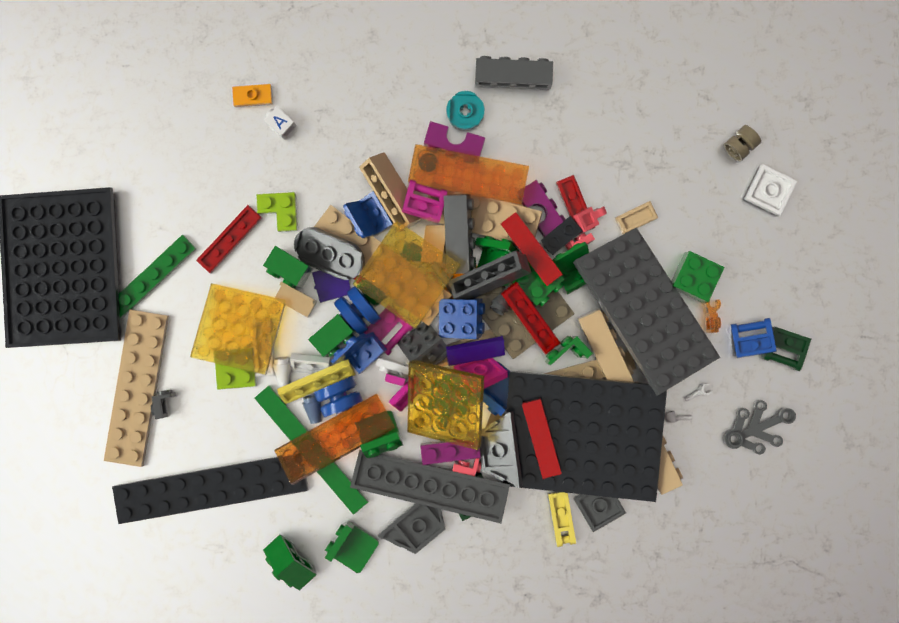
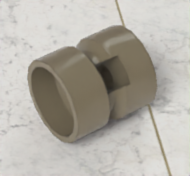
[724,125,761,162]

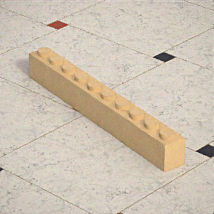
[577,309,683,495]

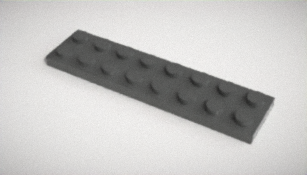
[350,450,510,524]

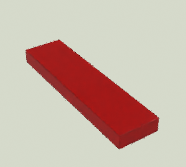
[196,205,263,274]
[500,212,563,286]
[501,282,561,355]
[522,398,562,479]

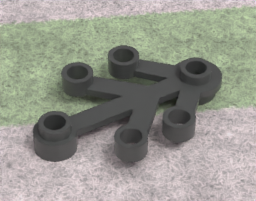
[724,400,796,455]

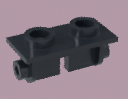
[540,216,582,255]

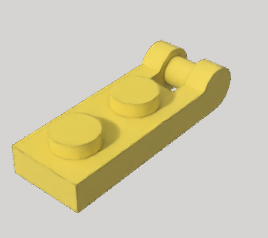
[548,492,576,547]

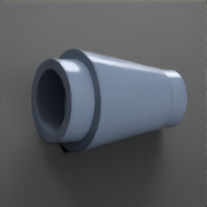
[302,394,322,424]

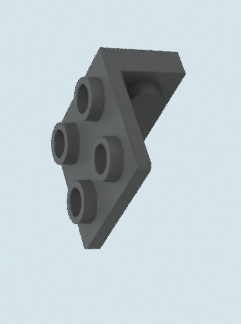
[397,322,447,376]

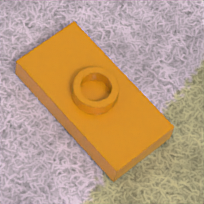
[232,84,273,107]

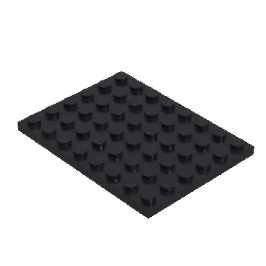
[0,187,121,348]
[501,371,667,502]

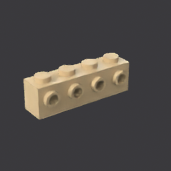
[359,152,423,232]

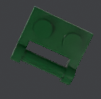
[762,327,811,371]

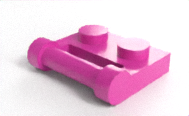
[402,179,447,223]
[364,305,414,356]

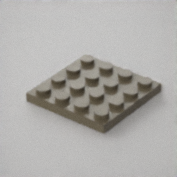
[476,282,575,359]

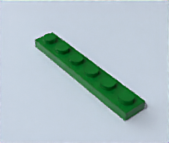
[119,235,196,320]

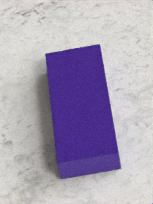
[446,336,505,366]

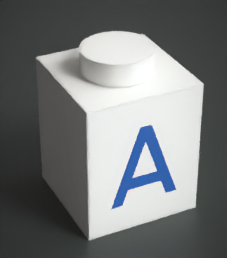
[264,107,297,139]

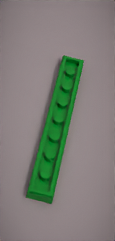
[254,385,369,515]

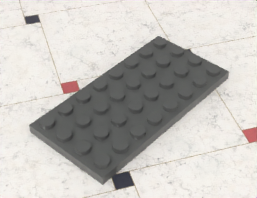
[573,227,721,396]

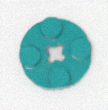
[446,91,485,130]

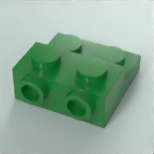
[511,262,564,307]

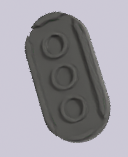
[294,227,365,280]

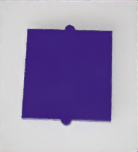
[312,270,351,303]

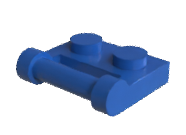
[731,318,777,358]

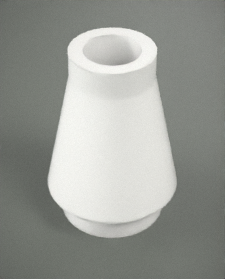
[272,357,291,386]

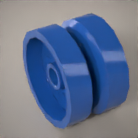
[334,286,382,335]
[313,376,363,417]

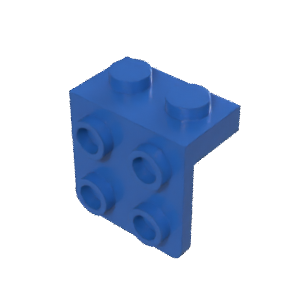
[343,191,394,239]
[439,298,485,339]
[330,332,387,374]
[470,361,510,416]

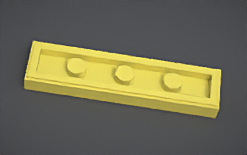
[277,359,356,404]

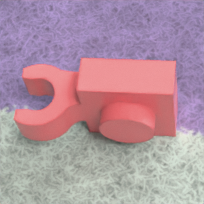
[573,206,607,233]

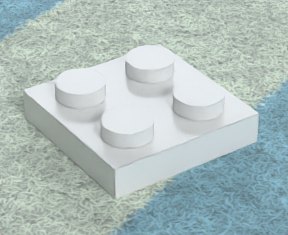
[744,164,797,216]

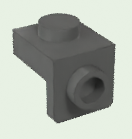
[151,390,176,419]

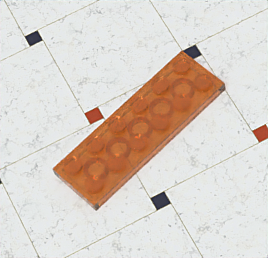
[408,144,529,205]
[274,394,395,485]

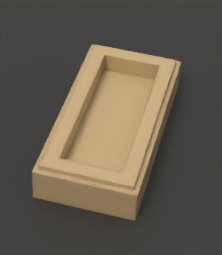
[615,201,658,234]

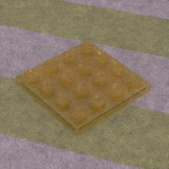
[353,220,461,329]
[190,283,286,375]
[407,360,484,450]

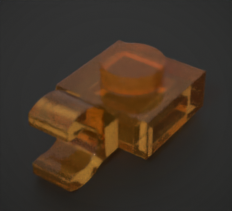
[704,300,721,333]

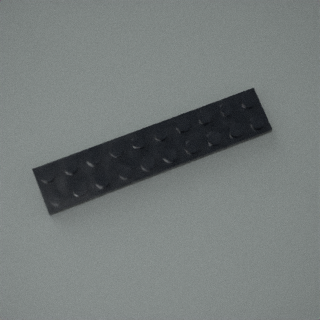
[112,453,309,524]

